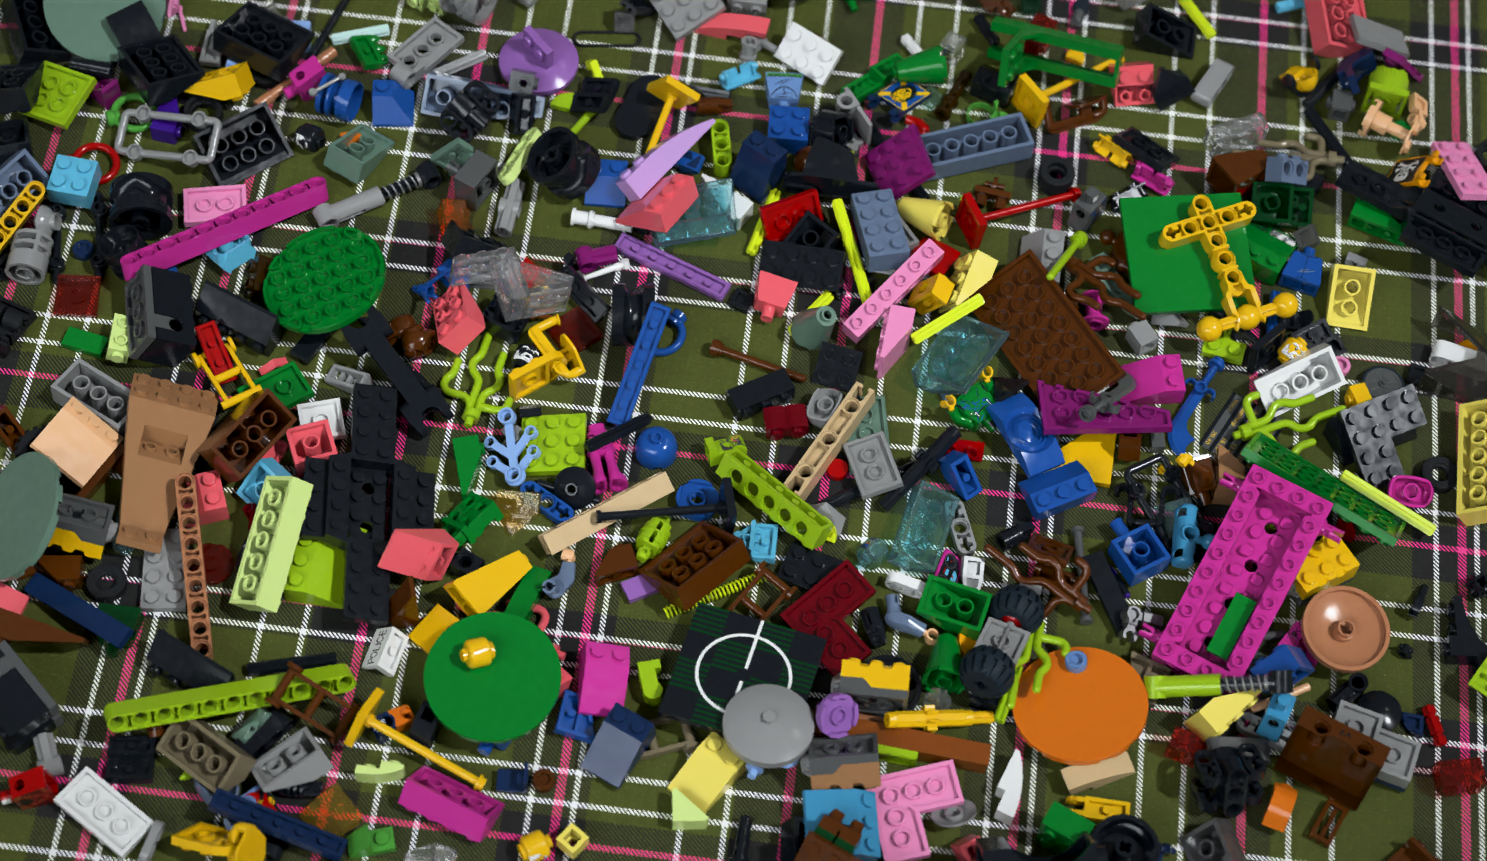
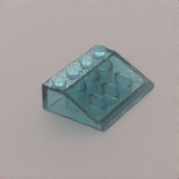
[650,178,737,248]
[911,316,1010,395]

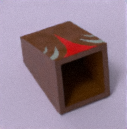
[1205,149,1271,201]

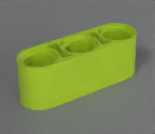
[710,119,732,178]

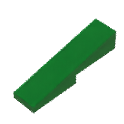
[839,52,903,104]

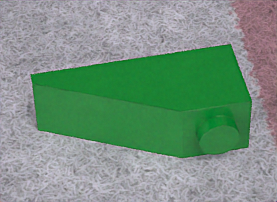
[1346,197,1405,247]
[452,434,485,500]

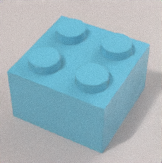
[46,154,102,209]

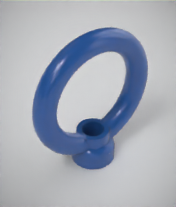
[654,308,687,357]

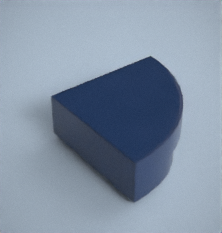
[1401,712,1424,739]

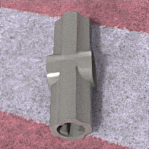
[494,178,526,238]

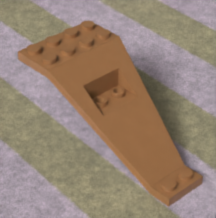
[116,372,219,554]

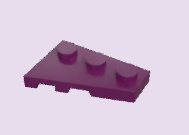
[1382,47,1424,83]

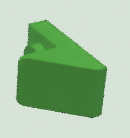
[346,824,396,860]

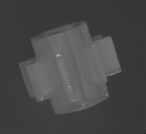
[924,687,951,710]

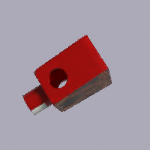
[0,765,59,810]

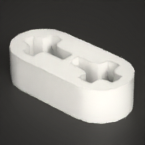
[884,571,926,599]

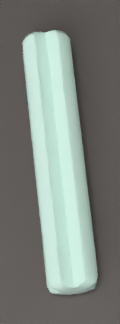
[331,24,390,45]

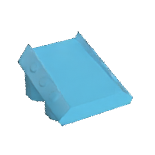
[205,235,257,274]

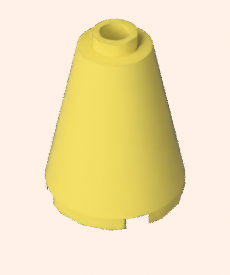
[896,197,954,241]

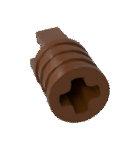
[696,97,733,115]

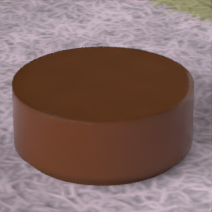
[532,769,555,793]

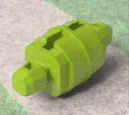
[635,516,672,563]

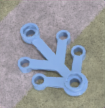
[484,407,541,487]

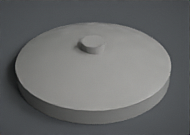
[722,684,815,768]

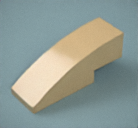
[1061,751,1136,795]

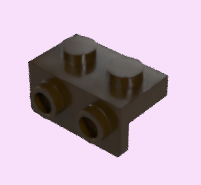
[244,254,273,299]

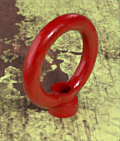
[66,142,121,185]

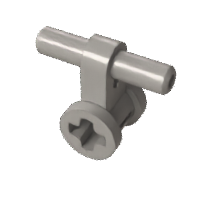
[739,35,778,62]

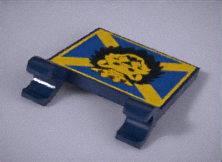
[867,80,932,124]

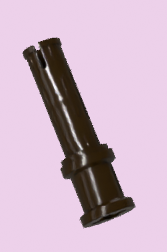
[933,70,972,122]

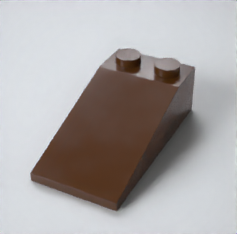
[0,607,91,646]

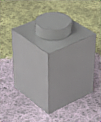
[1125,319,1159,357]

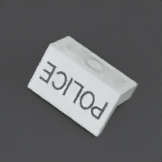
[361,626,409,677]

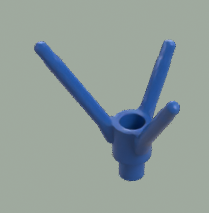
[412,267,452,304]

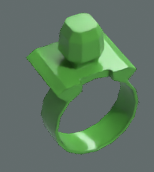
[966,100,1009,124]

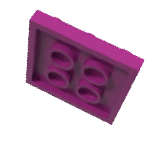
[864,124,936,201]

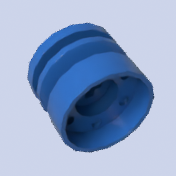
[314,72,364,123]

